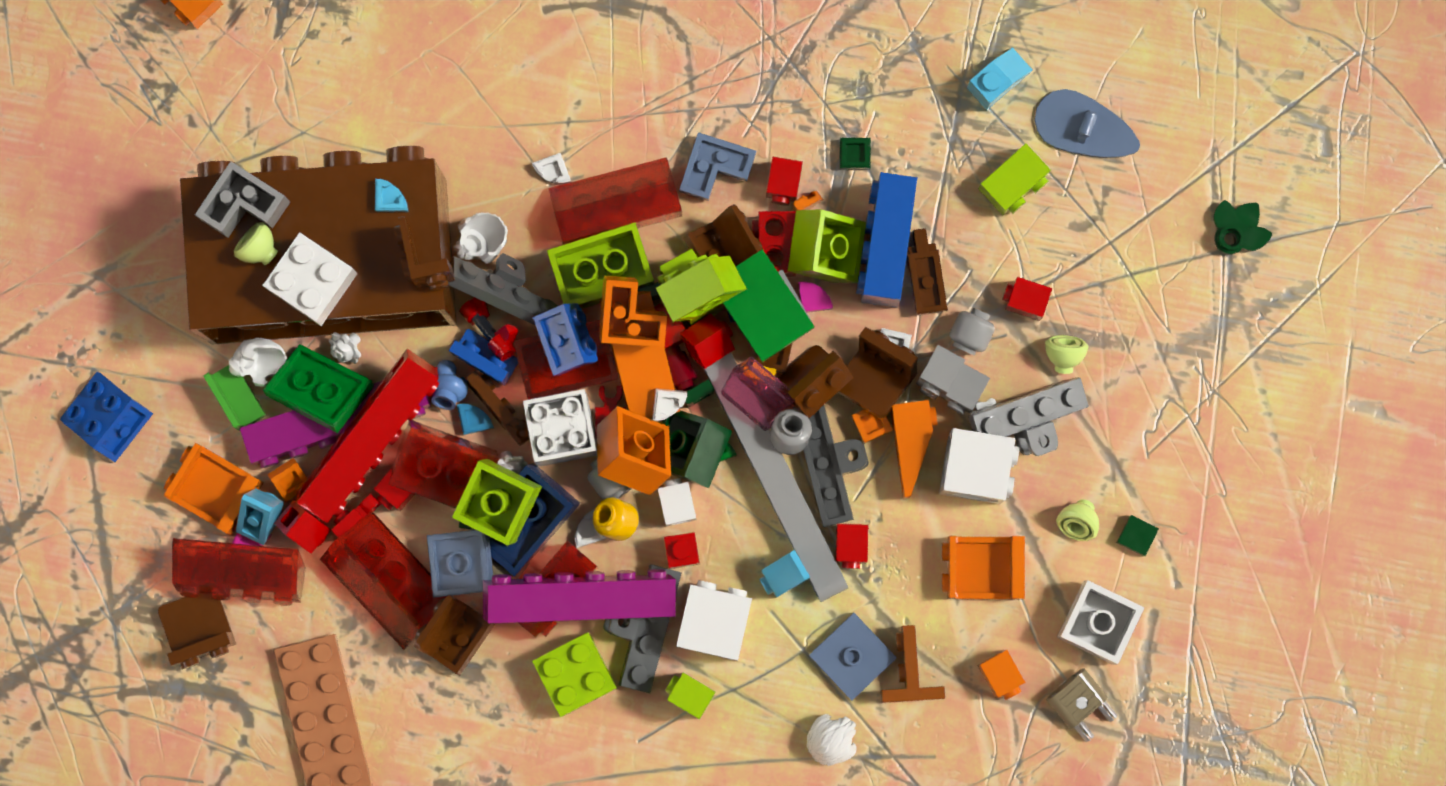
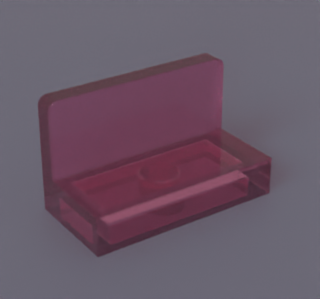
[721,356,793,431]

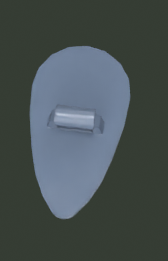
[1035,89,1140,158]

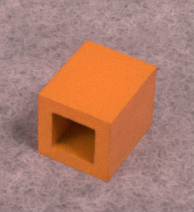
[977,650,1026,700]

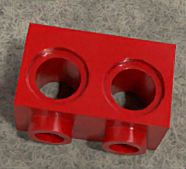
[752,211,796,277]

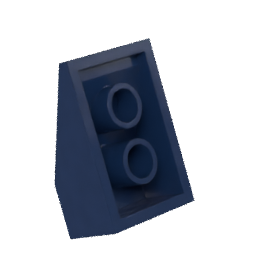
[473,463,580,577]

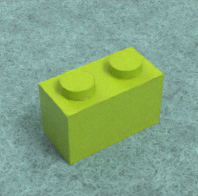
[978,143,1051,216]
[665,673,716,719]

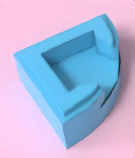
[375,179,408,212]

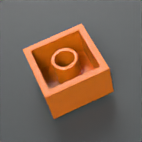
[597,406,671,495]

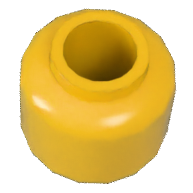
[593,497,639,541]

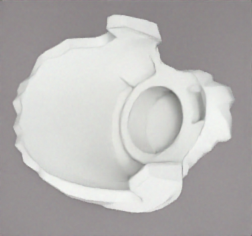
[453,212,508,264]
[229,338,287,387]
[807,714,856,766]

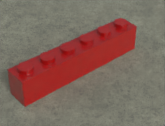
[296,349,439,523]

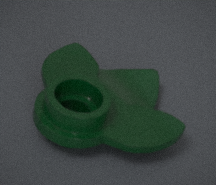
[1213,200,1272,255]

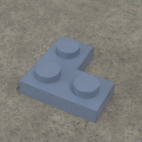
[679,132,757,201]

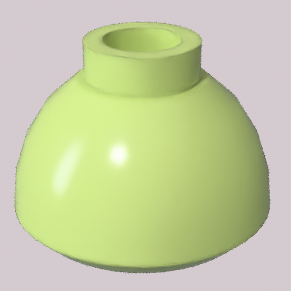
[234,222,278,265]
[1045,335,1088,374]
[1056,499,1099,541]

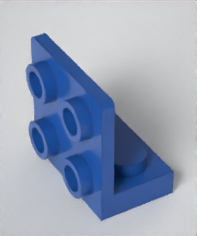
[60,372,153,462]

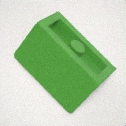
[203,365,267,431]

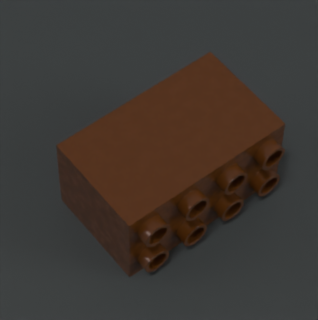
[180,146,457,345]

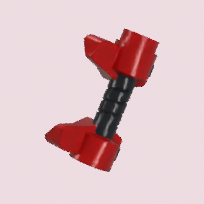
[459,297,518,361]

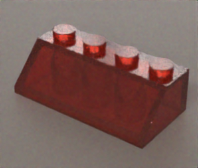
[548,157,682,245]
[320,512,447,650]
[172,538,306,606]

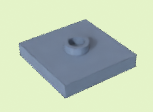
[427,530,493,598]
[809,613,897,701]

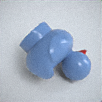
[431,360,468,410]

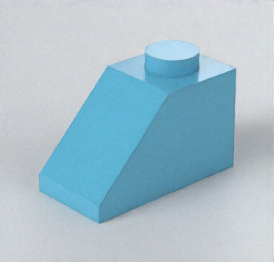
[967,48,1033,110]
[236,488,284,545]
[759,550,810,598]

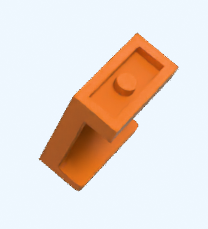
[164,443,264,535]
[942,536,1025,600]

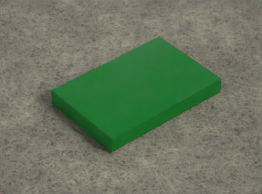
[723,249,815,363]
[263,344,374,433]

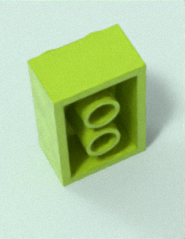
[547,222,654,309]

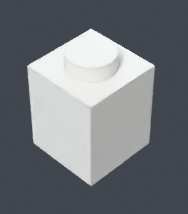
[658,478,697,527]

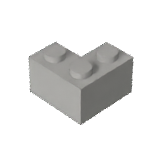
[195,161,290,238]
[916,345,990,415]

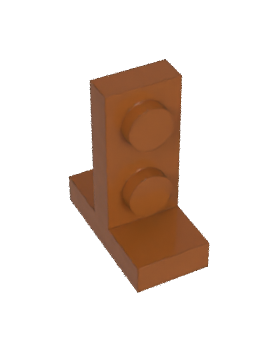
[880,625,945,703]

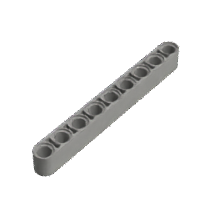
[703,352,848,602]

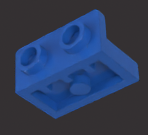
[533,303,598,376]
[449,329,520,386]

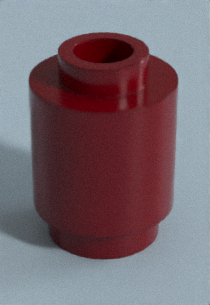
[665,345,698,391]

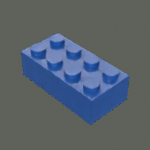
[856,172,918,308]

